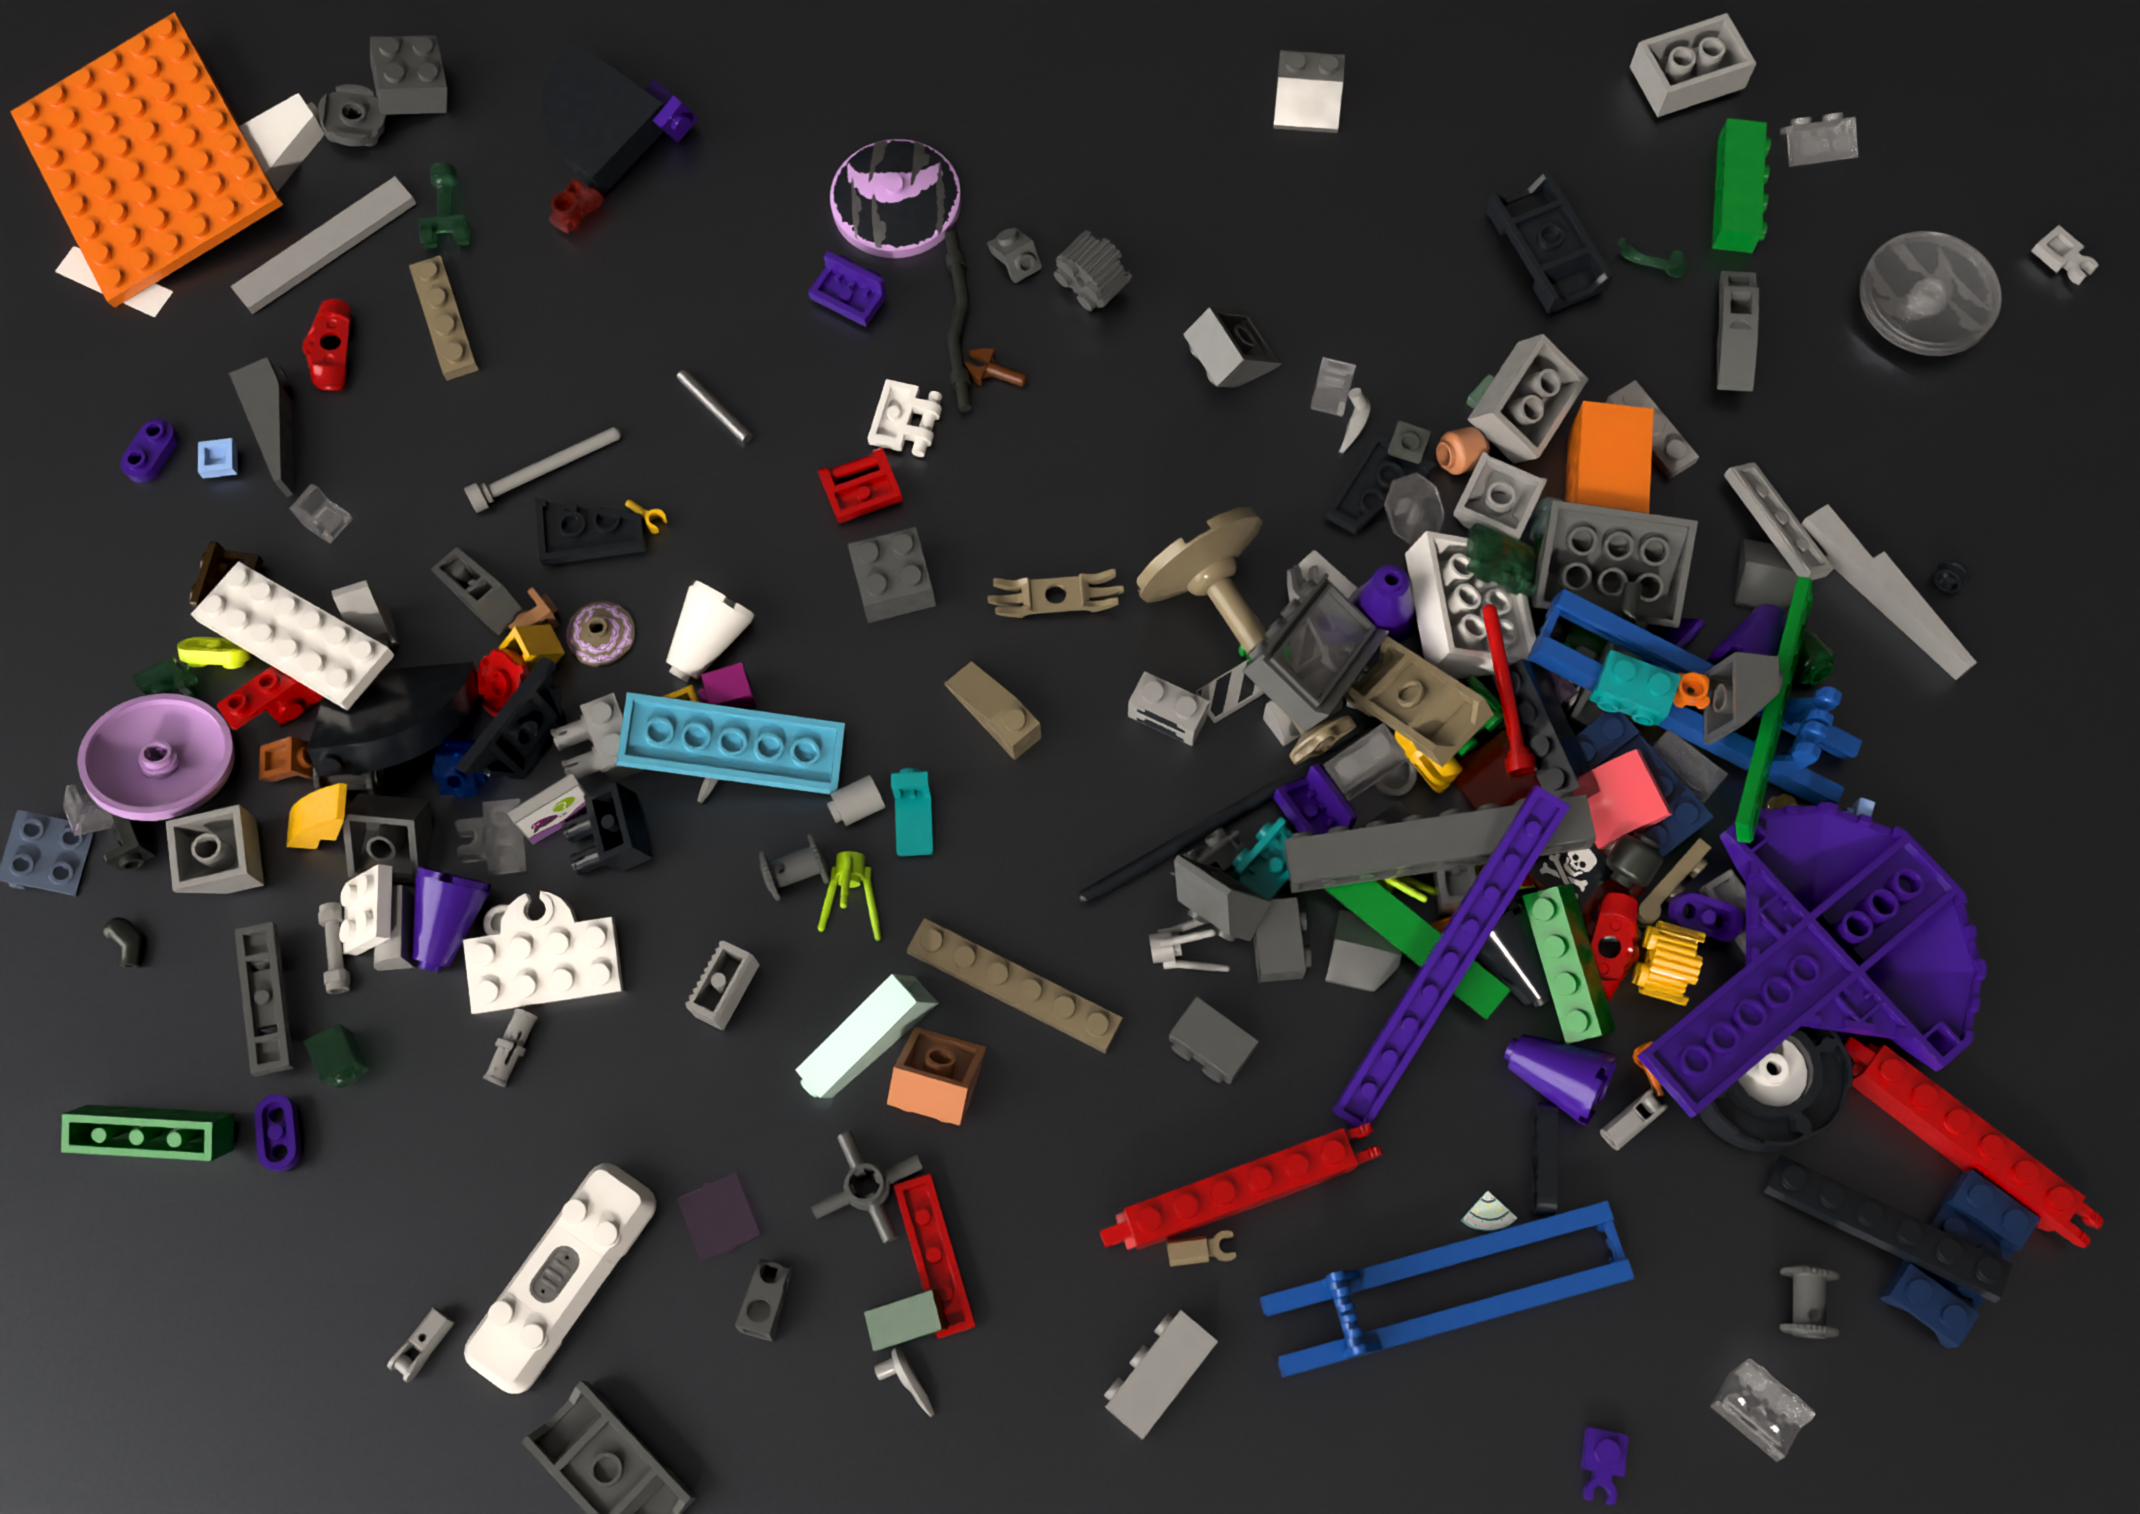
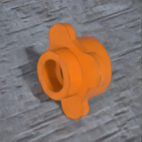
[1673,672,1710,709]

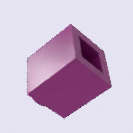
[698,662,757,709]

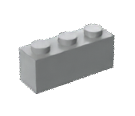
[1104,1310,1218,1440]

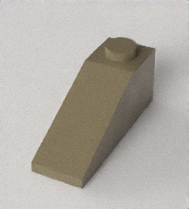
[945,661,1042,760]

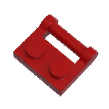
[817,447,903,524]

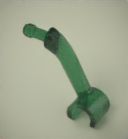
[1618,238,1688,278]

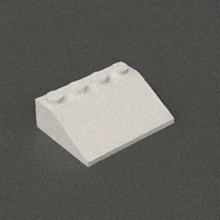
[1405,531,1536,679]

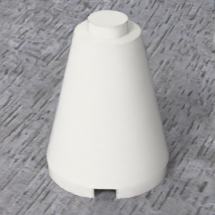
[666,580,755,682]

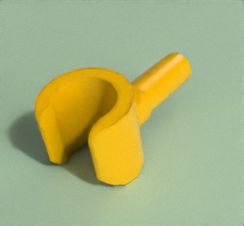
[625,499,667,534]

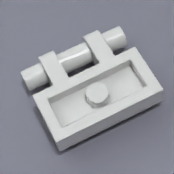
[868,379,942,457]

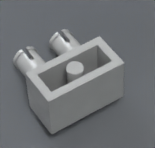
[550,693,646,782]

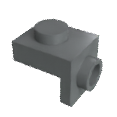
[987,227,1042,283]

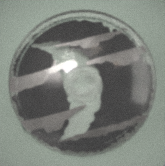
[1859,231,2002,356]

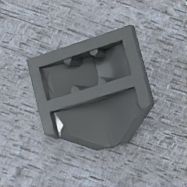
[1734,539,1798,611]
[1325,909,1402,993]

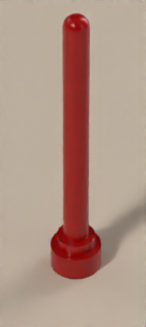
[1482,604,1537,776]

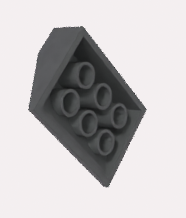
[1529,500,1698,628]

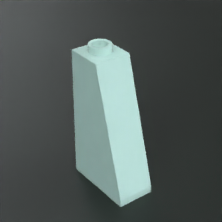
[796,974,939,1098]

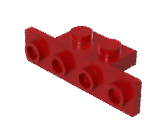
[217,666,323,730]

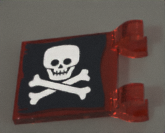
[1526,843,1646,942]

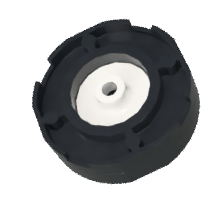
[1699,1026,1853,1153]

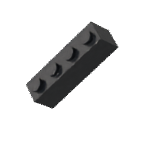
[1492,658,1600,799]

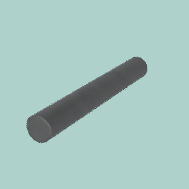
[677,369,753,444]

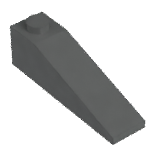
[229,357,294,497]

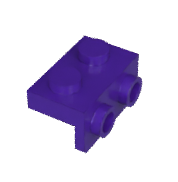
[808,251,887,327]
[1273,764,1357,835]

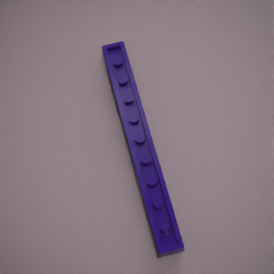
[1331,785,1570,1127]

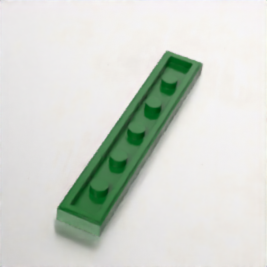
[1323,881,1511,1020]

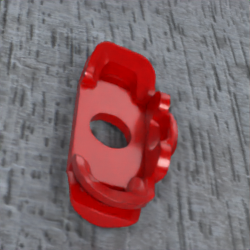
[302,299,352,391]
[1590,892,1640,1001]

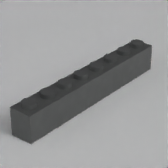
[1284,792,1596,893]

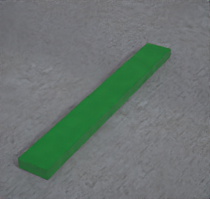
[1735,576,1813,844]

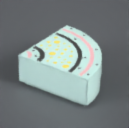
[1460,1191,1517,1231]

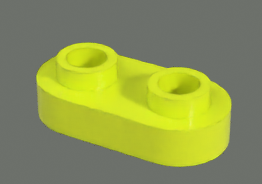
[177,637,252,669]

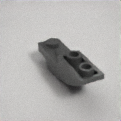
[1717,271,1759,392]

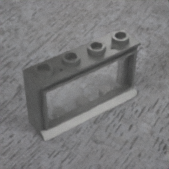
[1242,573,1390,732]

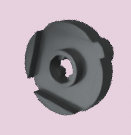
[318,84,387,147]

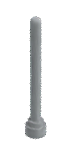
[464,427,621,513]

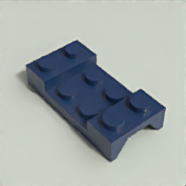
[1575,711,1714,859]
[1879,1169,2041,1349]

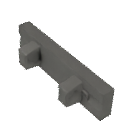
[234,921,294,1077]

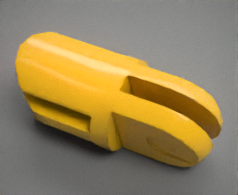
[1395,731,1463,793]

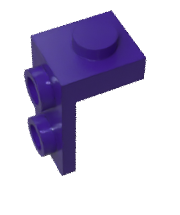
[644,80,699,143]

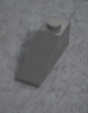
[431,547,524,636]

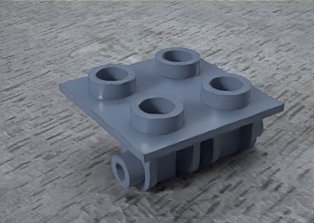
[0,810,95,896]

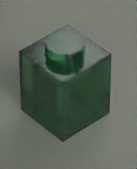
[304,1024,368,1088]

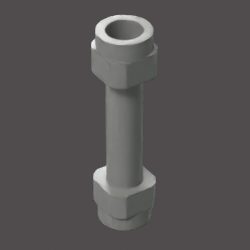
[318,902,351,994]

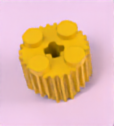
[1631,920,1706,1006]

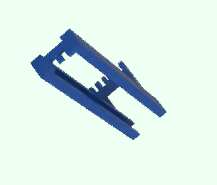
[1259,1201,1634,1378]

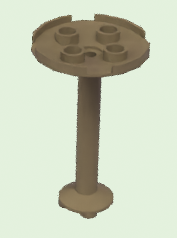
[1136,507,1356,765]

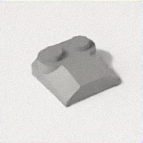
[1453,452,1548,543]

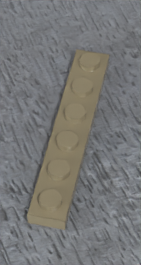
[907,918,1123,1054]

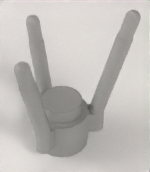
[1149,919,1230,972]

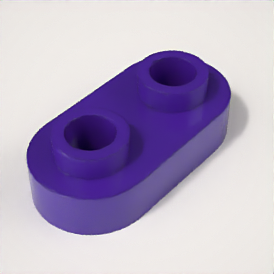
[120,418,179,483]
[1668,892,1743,941]
[254,1094,301,1172]

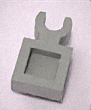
[2031,225,2099,285]

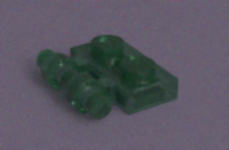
[1466,522,1537,597]

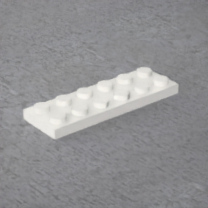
[191,562,394,710]

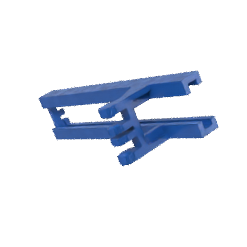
[1527,589,1862,805]

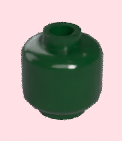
[1794,632,1835,685]

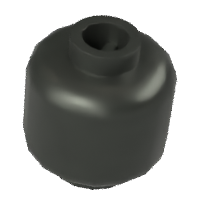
[1606,831,1663,889]

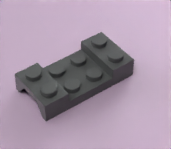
[521,1380,697,1514]

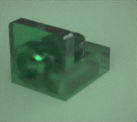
[132,657,199,699]

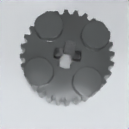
[1054,230,1132,311]

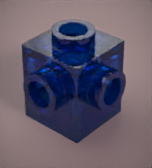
[433,740,489,798]

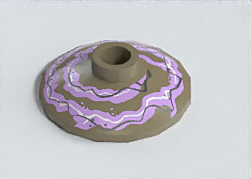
[566,601,635,667]

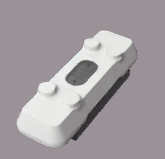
[464,1163,657,1394]

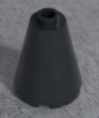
[1475,898,1552,1007]

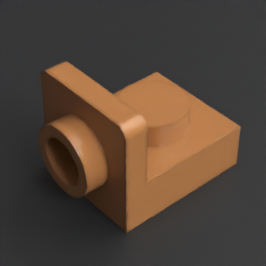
[508,587,560,631]

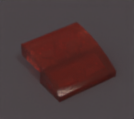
[1454,729,1541,811]

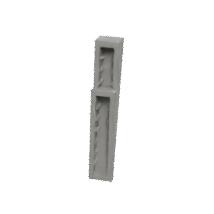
[1801,504,1977,680]

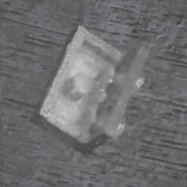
[1780,112,1858,167]
[1710,1359,1816,1462]

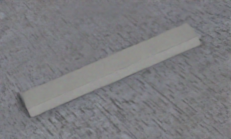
[230,176,416,314]

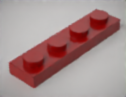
[893,1174,976,1339]

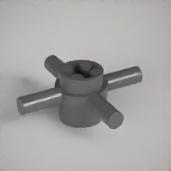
[811,1131,923,1244]

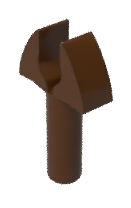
[964,348,1028,387]

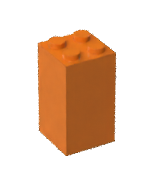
[1564,401,1654,514]

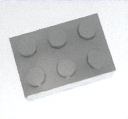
[1630,13,1756,117]
[1468,334,1589,464]

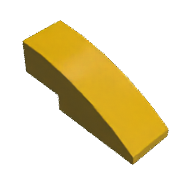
[286,783,347,850]

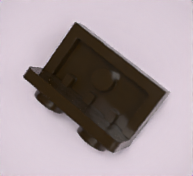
[190,541,264,609]

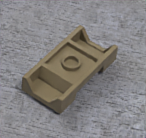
[1344,636,1494,767]

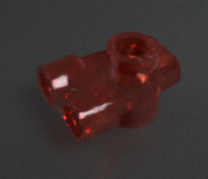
[549,178,604,234]

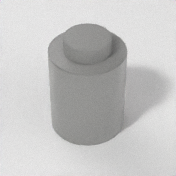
[827,775,885,826]

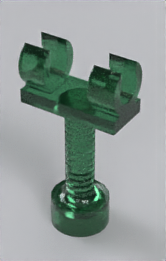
[419,163,471,249]

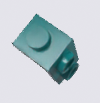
[891,768,934,856]

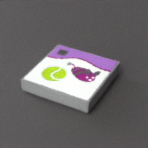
[508,774,588,845]

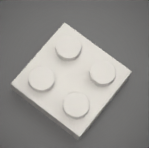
[339,864,392,956]

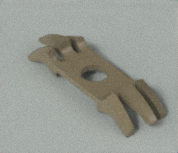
[987,569,1124,618]

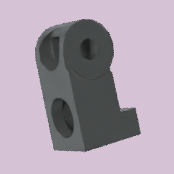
[735,1258,793,1342]

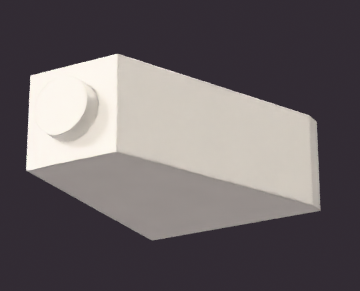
[240,93,325,192]

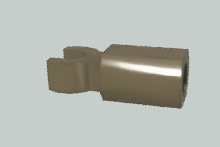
[1167,1230,1236,1267]

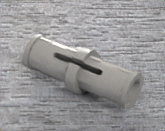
[483,1008,538,1087]

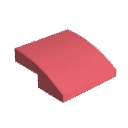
[1587,749,1672,849]

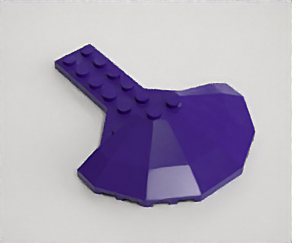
[1637,802,1987,1118]

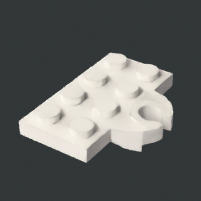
[463,891,624,1014]

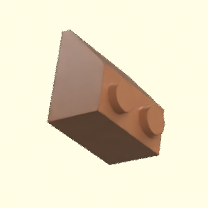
[887,1027,987,1126]

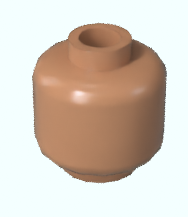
[1436,427,1490,475]

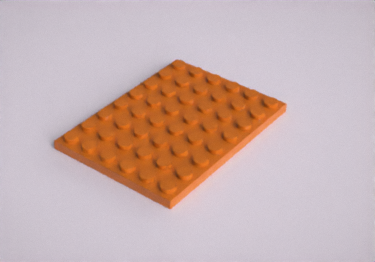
[10,12,284,308]

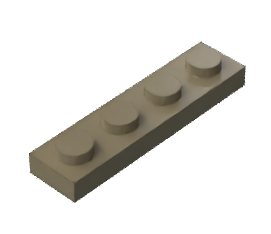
[409,255,479,380]

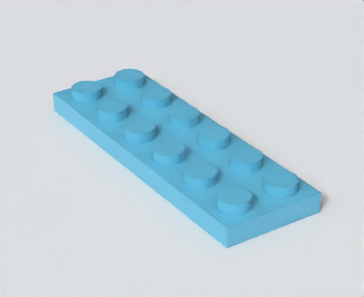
[616,692,845,794]

